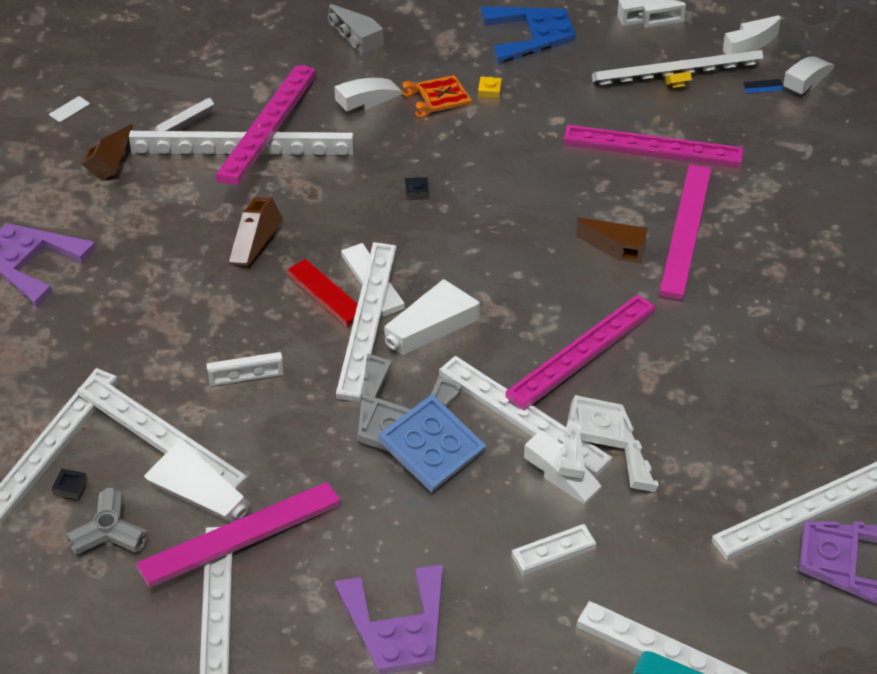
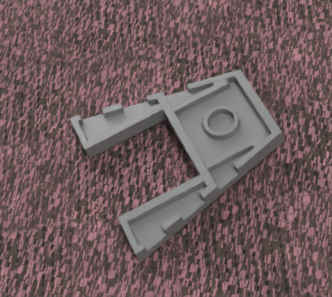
[357,353,462,451]

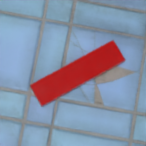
[287,259,358,327]

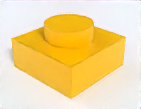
[664,72,692,88]
[478,77,502,99]

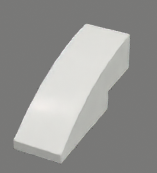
[617,0,686,28]
[723,15,781,55]
[783,56,834,94]
[335,78,402,111]
[524,430,601,505]

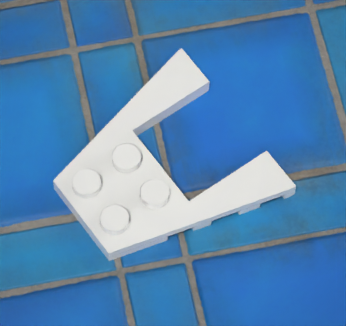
[557,395,659,492]

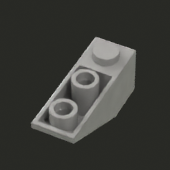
[328,4,384,54]

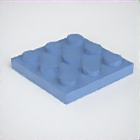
[377,394,486,492]

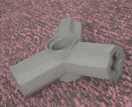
[66,488,148,555]

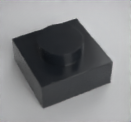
[405,177,429,200]
[52,468,87,500]

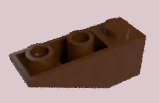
[82,124,133,181]
[229,197,283,266]
[576,217,647,264]

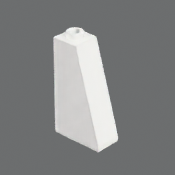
[384,279,480,355]
[144,438,251,523]

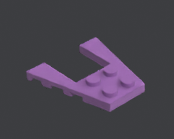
[0,223,96,307]
[799,521,877,604]
[334,564,443,674]

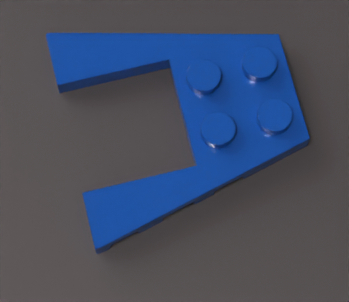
[480,6,576,65]

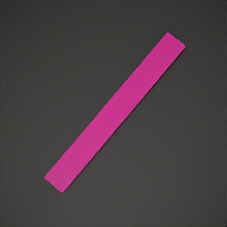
[563,125,744,168]
[659,164,712,300]
[505,294,656,411]
[136,482,341,588]

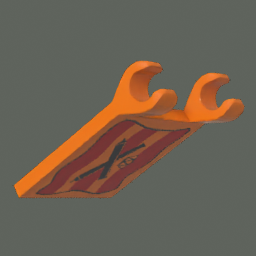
[402,75,472,118]

